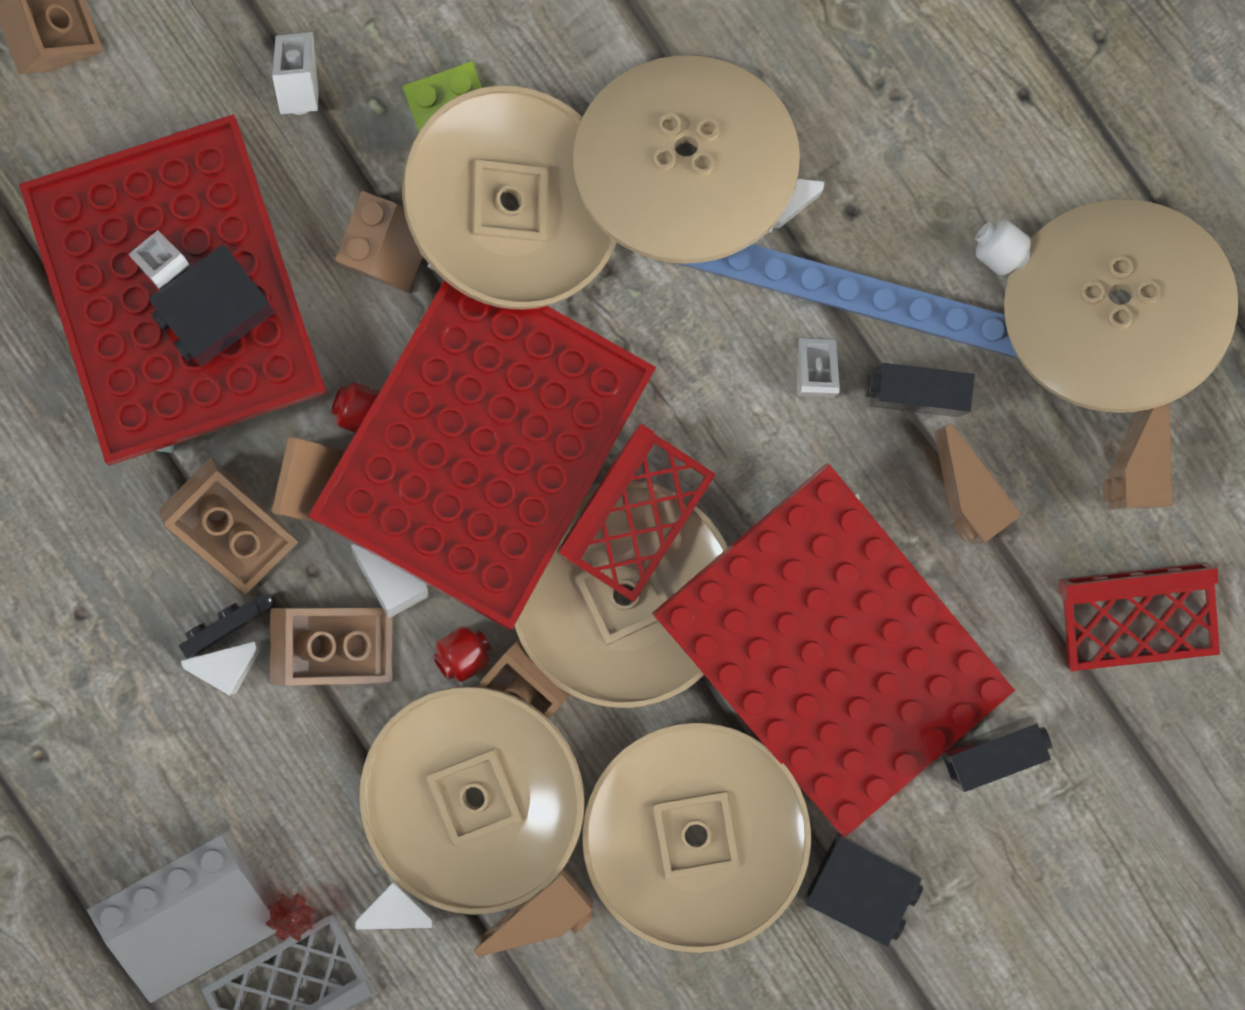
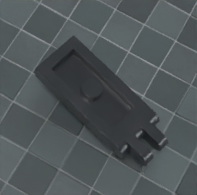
[178,594,276,658]

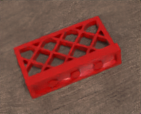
[556,424,716,602]
[1058,562,1220,671]

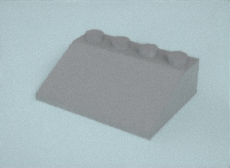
[87,830,283,1003]

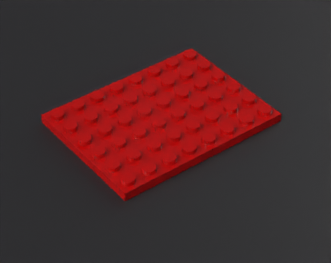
[19,114,327,466]
[308,280,656,631]
[652,463,1015,837]

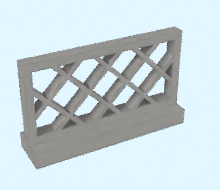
[201,914,379,1010]

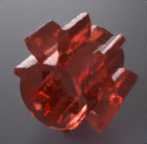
[266,893,316,942]

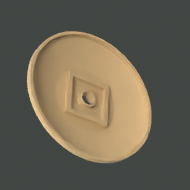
[573,55,800,264]
[402,86,617,309]
[1004,199,1238,413]
[515,481,728,708]
[359,686,584,914]
[583,723,811,953]

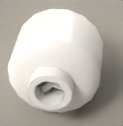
[975,220,1031,276]

